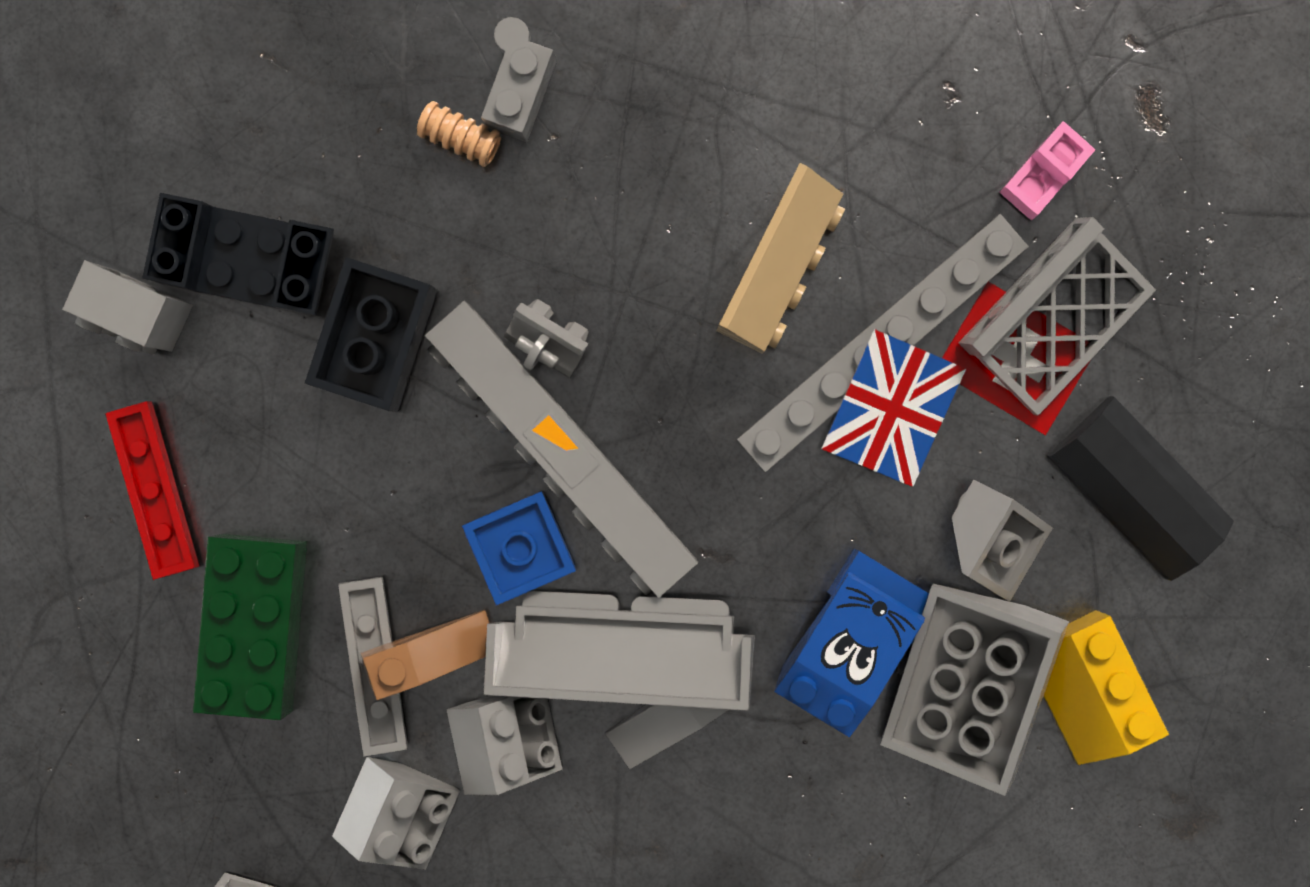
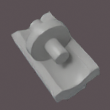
[504,299,589,378]

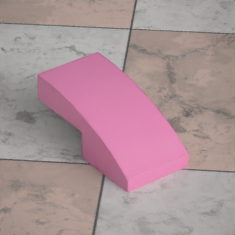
[999,121,1096,221]

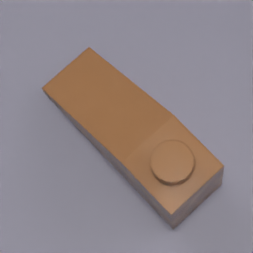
[360,610,489,700]

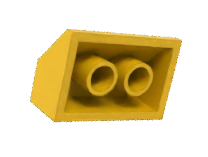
[1043,610,1169,765]

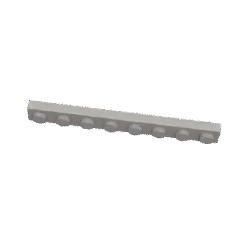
[737,214,1029,472]

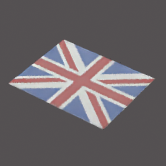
[822,329,966,487]

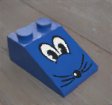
[774,572,925,737]

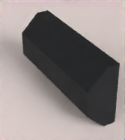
[1047,396,1234,581]

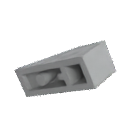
[605,704,729,769]

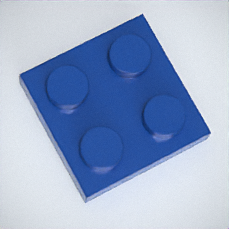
[462,491,577,605]

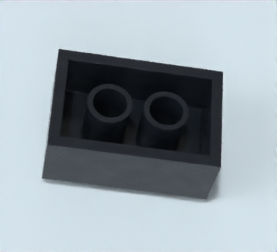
[304,257,438,412]

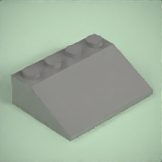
[880,584,1069,796]

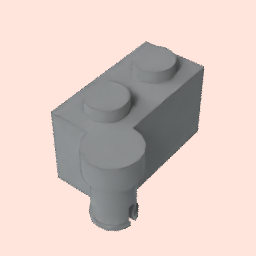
[481,17,557,143]

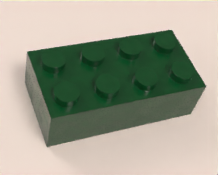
[193,534,307,720]

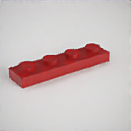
[105,401,200,580]

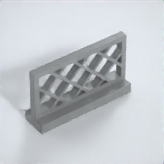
[958,217,1156,416]

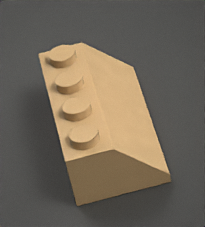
[716,163,845,354]

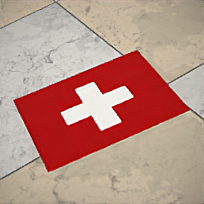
[942,281,1091,436]

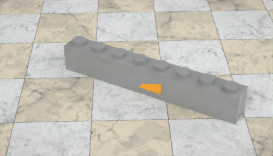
[425,301,698,598]

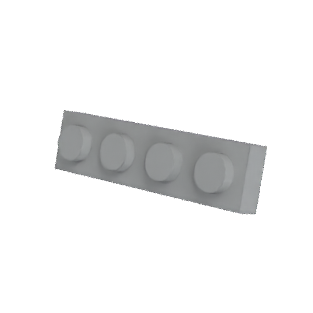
[338,577,408,757]

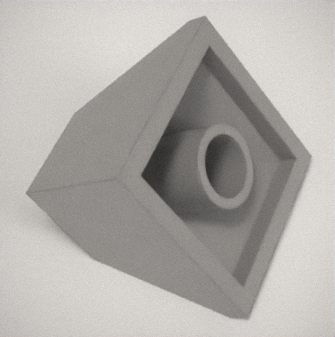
[952,480,1053,602]

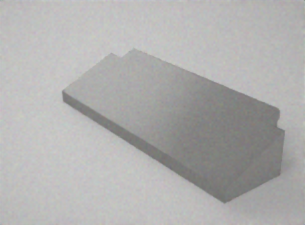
[484,591,755,710]

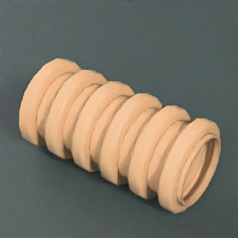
[417,101,501,167]

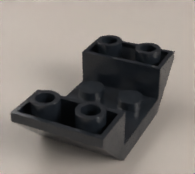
[142,193,334,316]

